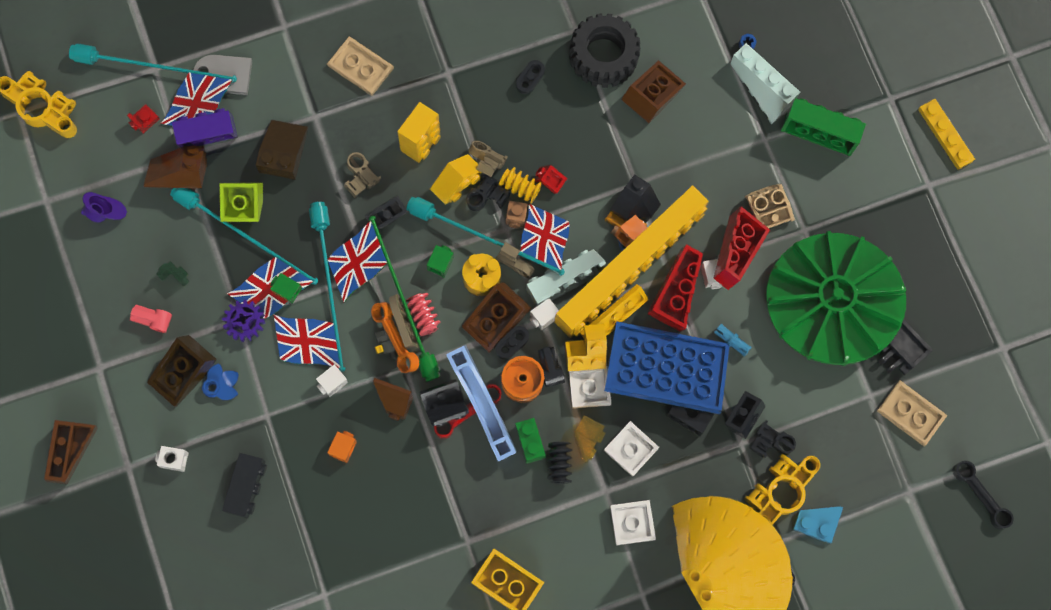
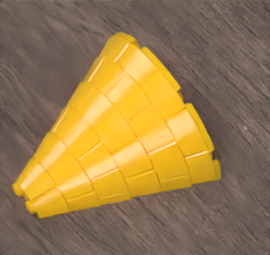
[672,496,793,610]

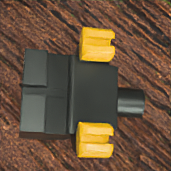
[375,329,398,360]

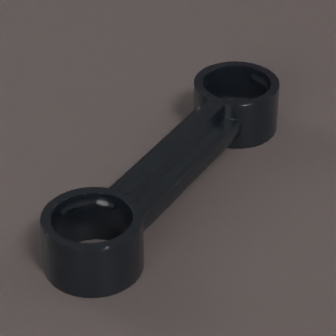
[953,461,1014,529]

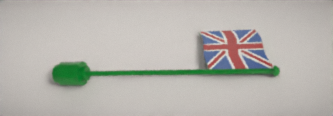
[328,216,441,382]

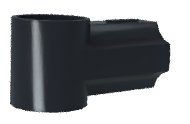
[538,347,565,387]

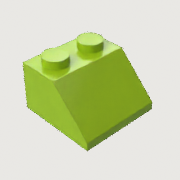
[219,183,263,222]

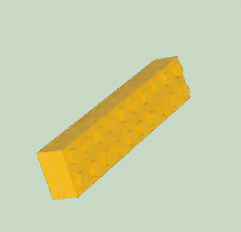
[554,185,709,338]

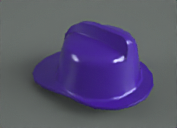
[81,192,127,223]

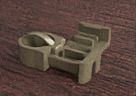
[468,141,507,177]
[344,152,381,198]
[496,242,535,279]

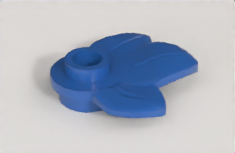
[202,364,239,400]

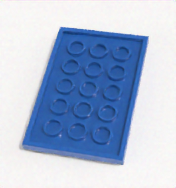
[604,322,730,414]

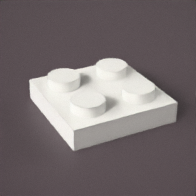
[569,366,611,409]
[604,421,659,477]
[610,500,656,546]

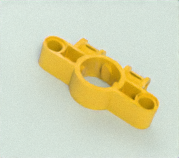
[0,71,77,138]
[744,454,820,525]

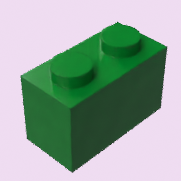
[515,418,546,464]

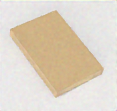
[327,36,394,96]
[877,380,947,446]

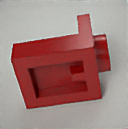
[127,104,160,134]
[535,165,567,194]

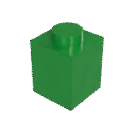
[427,245,454,278]
[270,273,302,304]

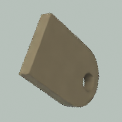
[389,294,420,353]

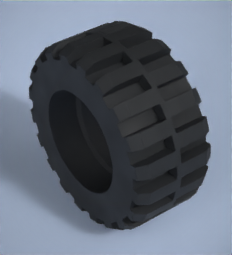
[569,13,641,88]

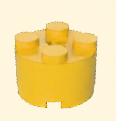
[462,254,501,296]

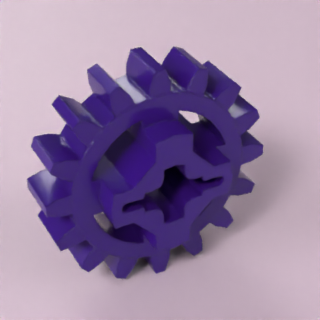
[222,299,266,342]

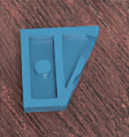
[792,506,843,544]

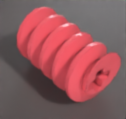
[406,293,441,336]

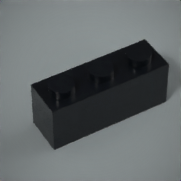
[222,453,267,518]

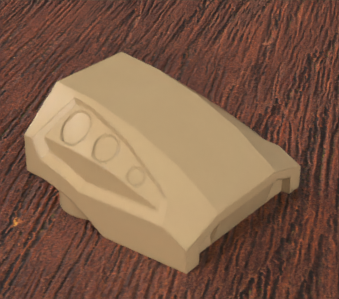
[745,184,795,228]

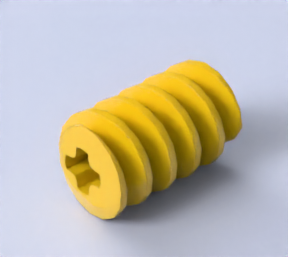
[499,167,542,204]

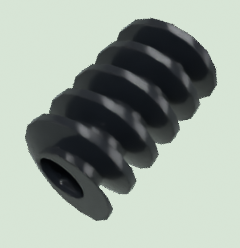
[547,442,573,484]

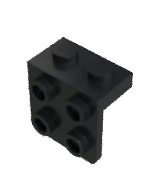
[419,379,469,426]

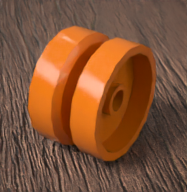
[501,356,545,403]

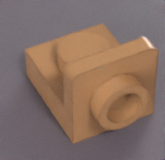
[506,201,528,228]

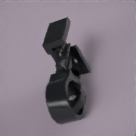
[466,174,510,211]
[750,420,796,458]

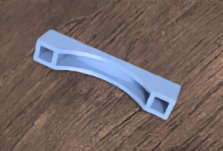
[446,345,517,461]

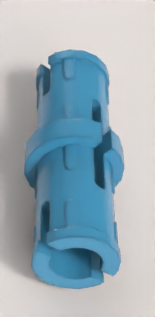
[714,324,752,357]

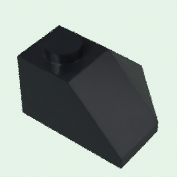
[610,174,661,221]

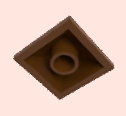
[373,378,413,421]

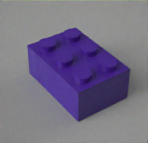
[172,108,238,148]

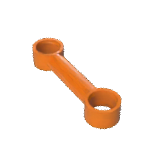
[371,302,419,373]

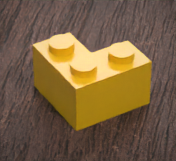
[430,154,482,205]
[565,324,607,372]

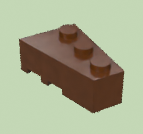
[44,420,98,484]

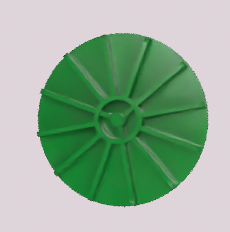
[766,231,906,366]

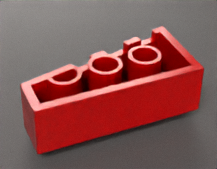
[713,206,770,290]
[647,244,703,332]

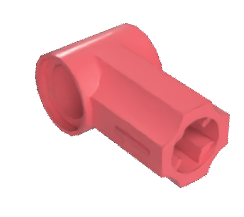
[130,305,172,333]

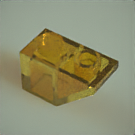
[574,415,606,463]

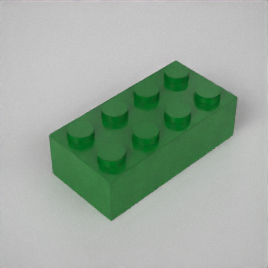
[781,98,866,156]

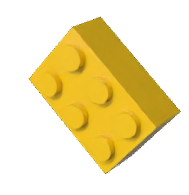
[397,102,441,163]
[471,549,544,610]

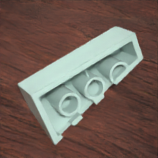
[730,43,800,124]
[526,249,606,307]

